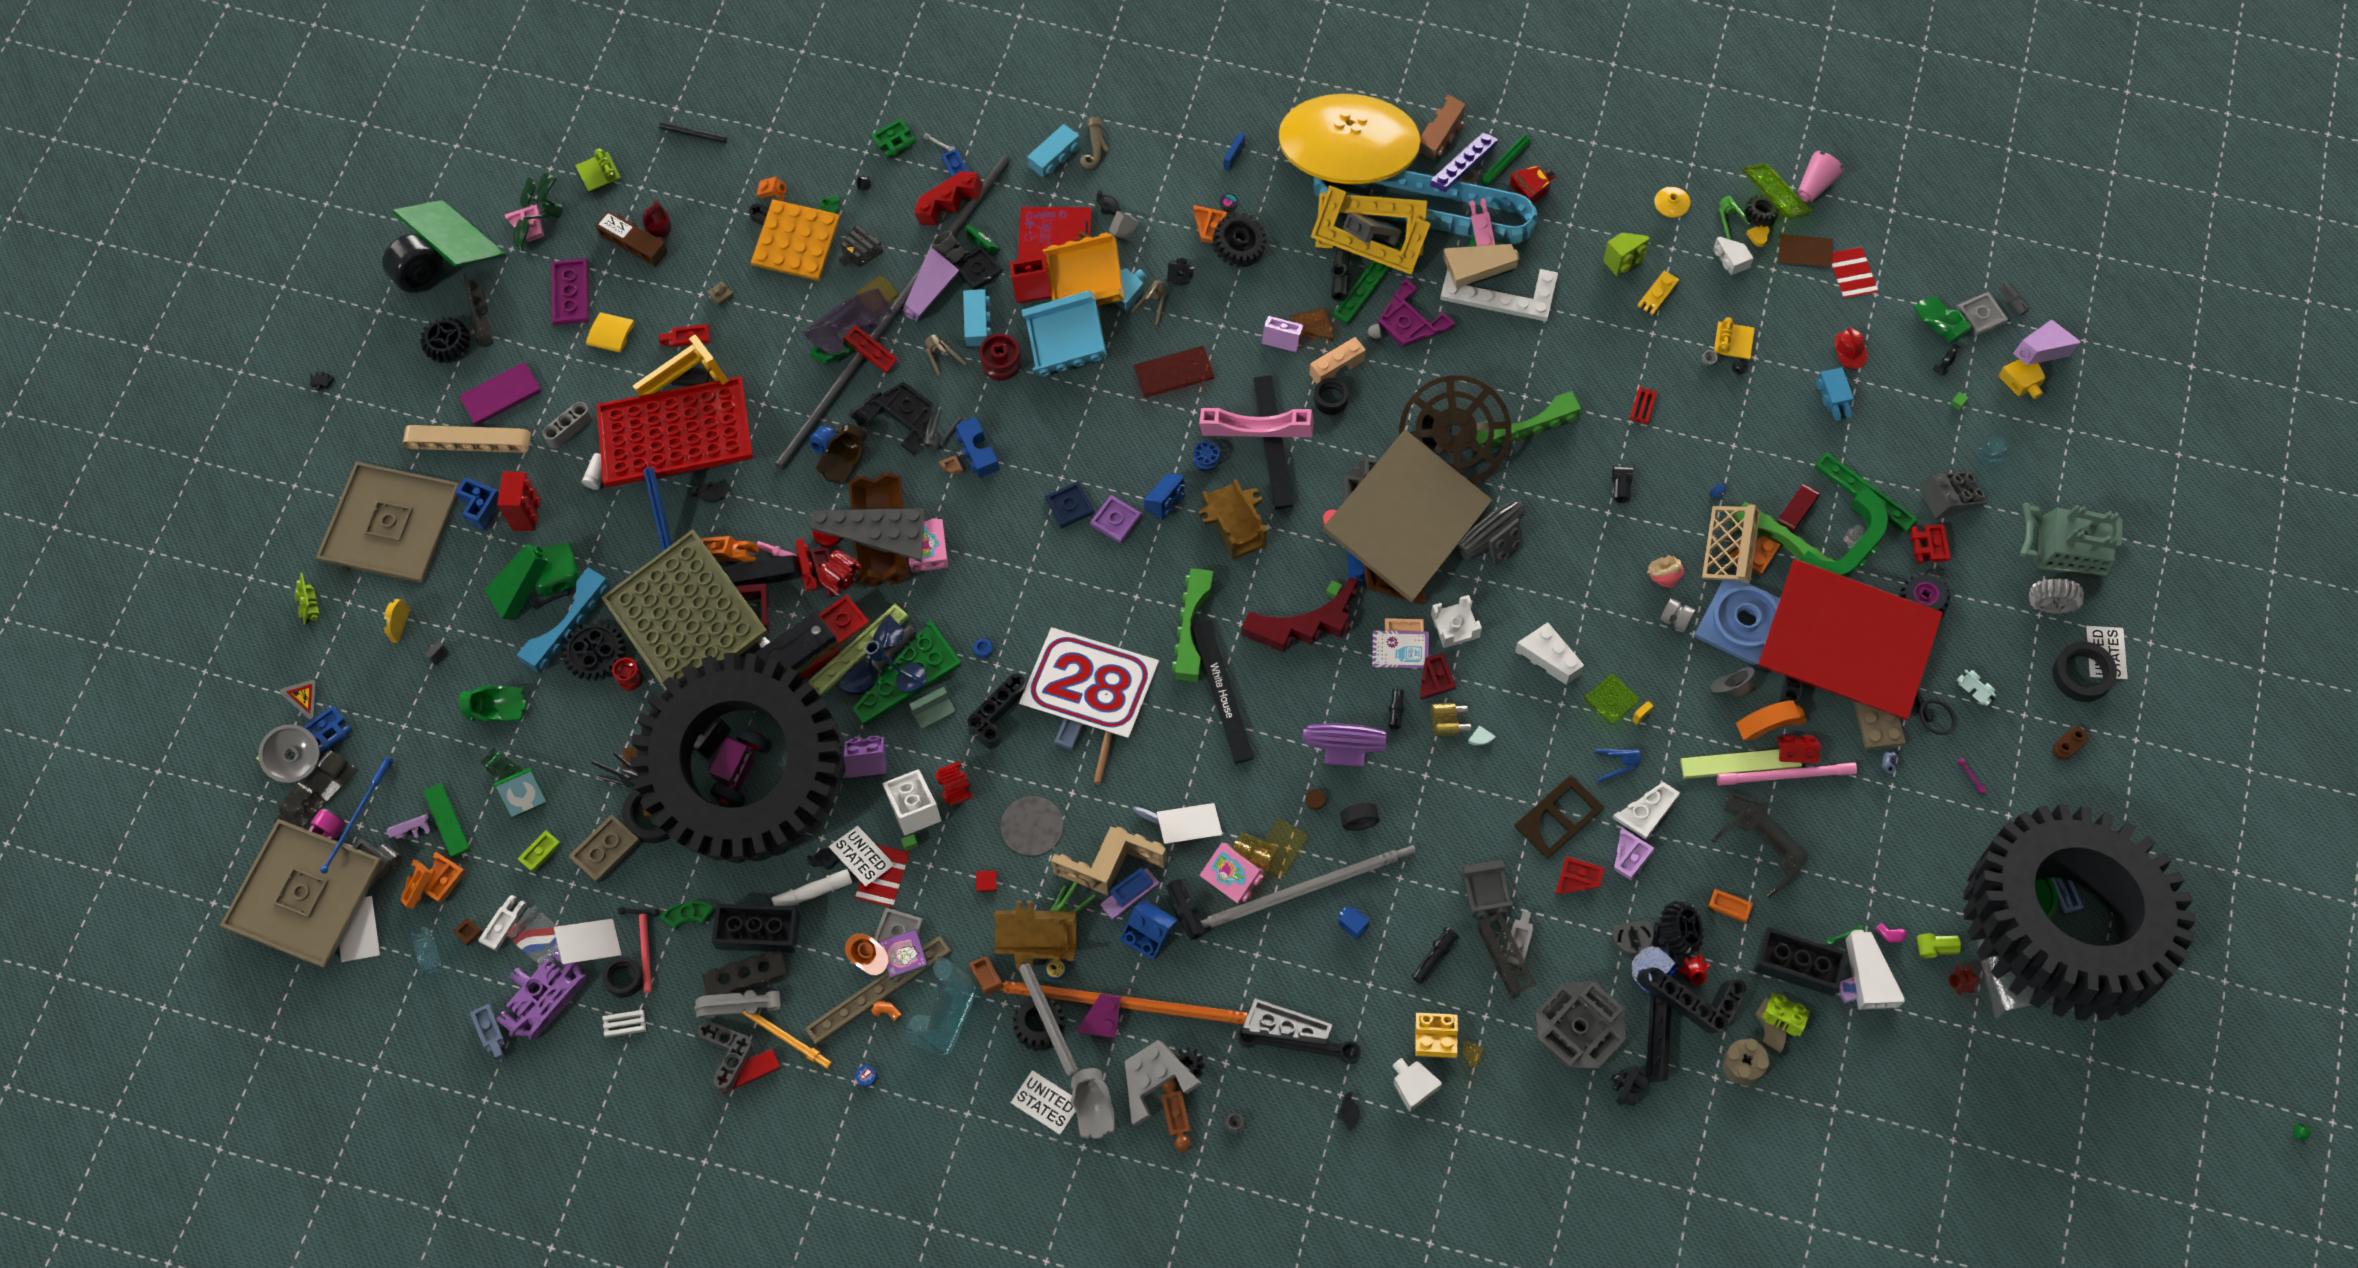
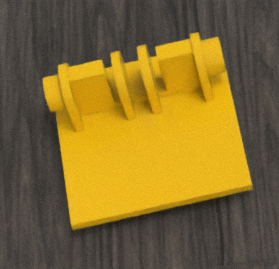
[1714,317,1755,360]

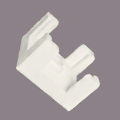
[1431,595,1482,648]

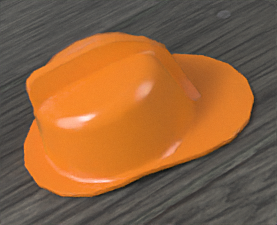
[845,934,889,975]

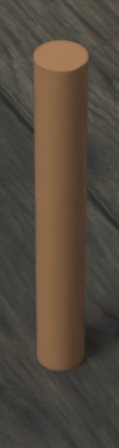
[1093,731,1113,785]

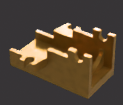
[1198,479,1267,560]
[994,901,1076,970]

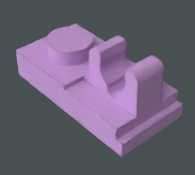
[386,814,430,839]

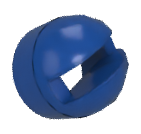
[1709,482,1726,499]

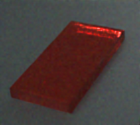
[1134,346,1214,398]

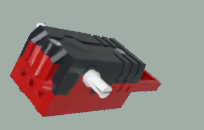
[754,594,870,679]

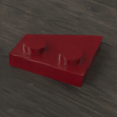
[1420,653,1456,700]

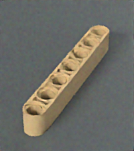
[402,425,531,453]

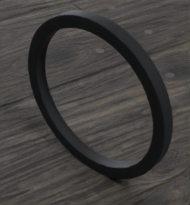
[1919,699,1956,735]

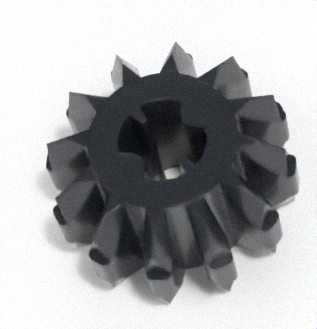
[1174,1047,1205,1079]

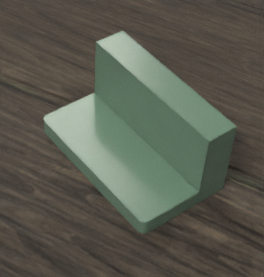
[909,686,956,730]

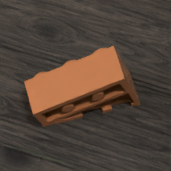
[1419,94,1466,161]

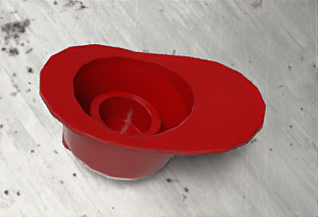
[1834,327,1867,369]

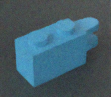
[1816,367,1854,421]

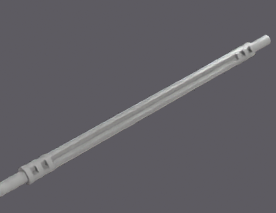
[1201,845,1416,928]

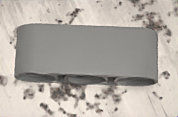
[543,402,592,448]

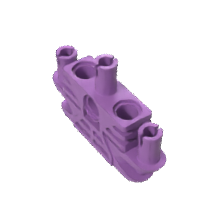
[497,949,587,1040]

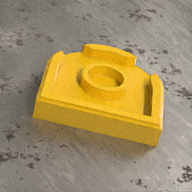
[384,599,410,643]

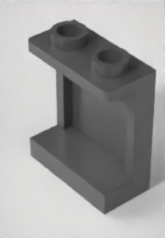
[1343,212,1401,247]
[1462,860,1513,919]

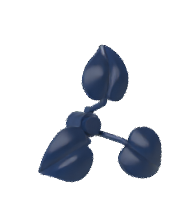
[839,615,927,693]

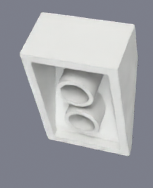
[882,769,941,836]

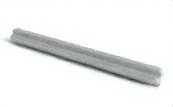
[1019,963,1078,1076]

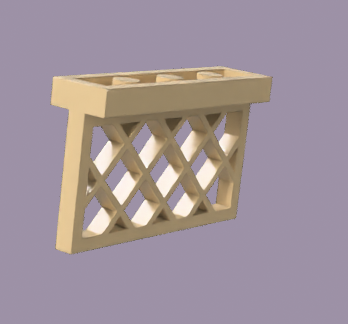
[1702,505,1760,583]

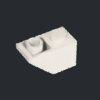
[1714,237,1753,275]

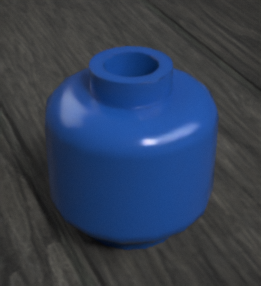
[810,426,836,453]

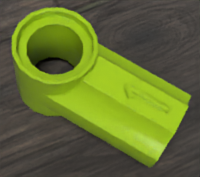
[1917,933,1961,959]

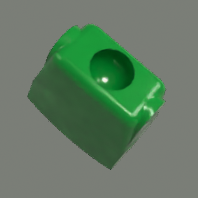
[535,542,580,596]

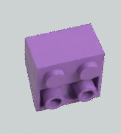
[843,736,887,778]

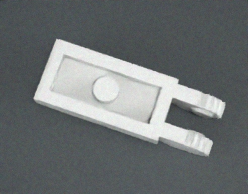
[478,895,527,952]

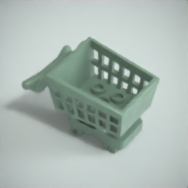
[2020,503,2122,577]

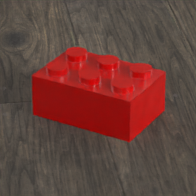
[497,471,541,531]

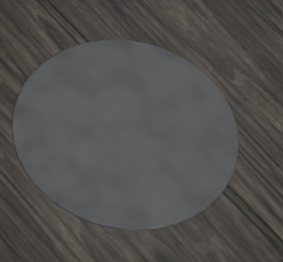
[1000,796,1063,856]

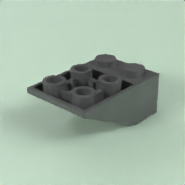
[1918,471,1988,519]

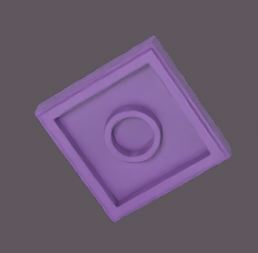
[1090,495,1142,544]

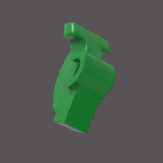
[818,196,840,213]

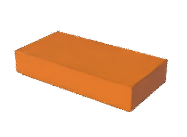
[1708,889,1753,923]

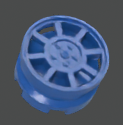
[1194,441,1220,471]

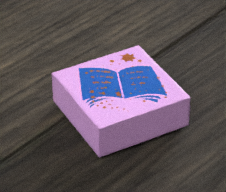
[1838,977,1857,1003]

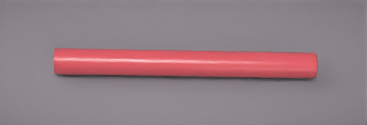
[639,914,652,993]

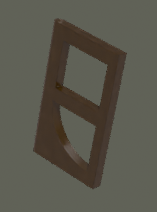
[1514,775,1604,859]

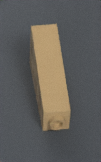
[1443,244,1520,288]

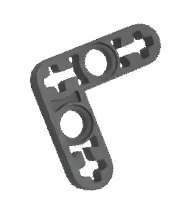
[697,1021,753,1092]

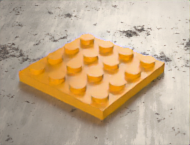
[751,199,841,281]

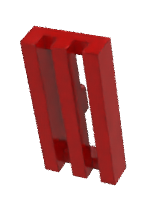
[1629,386,1657,425]

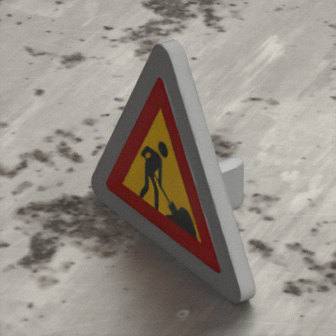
[280,680,315,719]

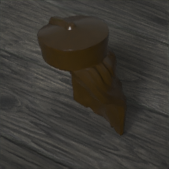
[816,424,867,484]

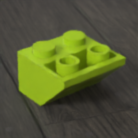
[1603,233,1650,276]

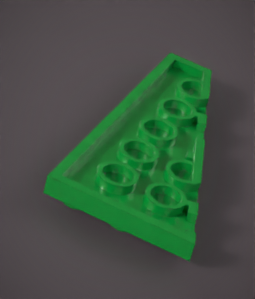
[853,619,962,726]

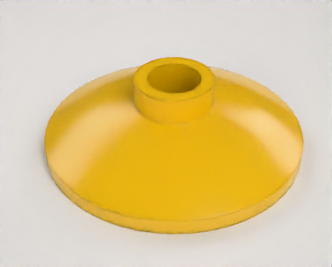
[1654,187,1690,218]

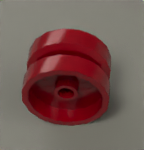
[979,333,1021,381]

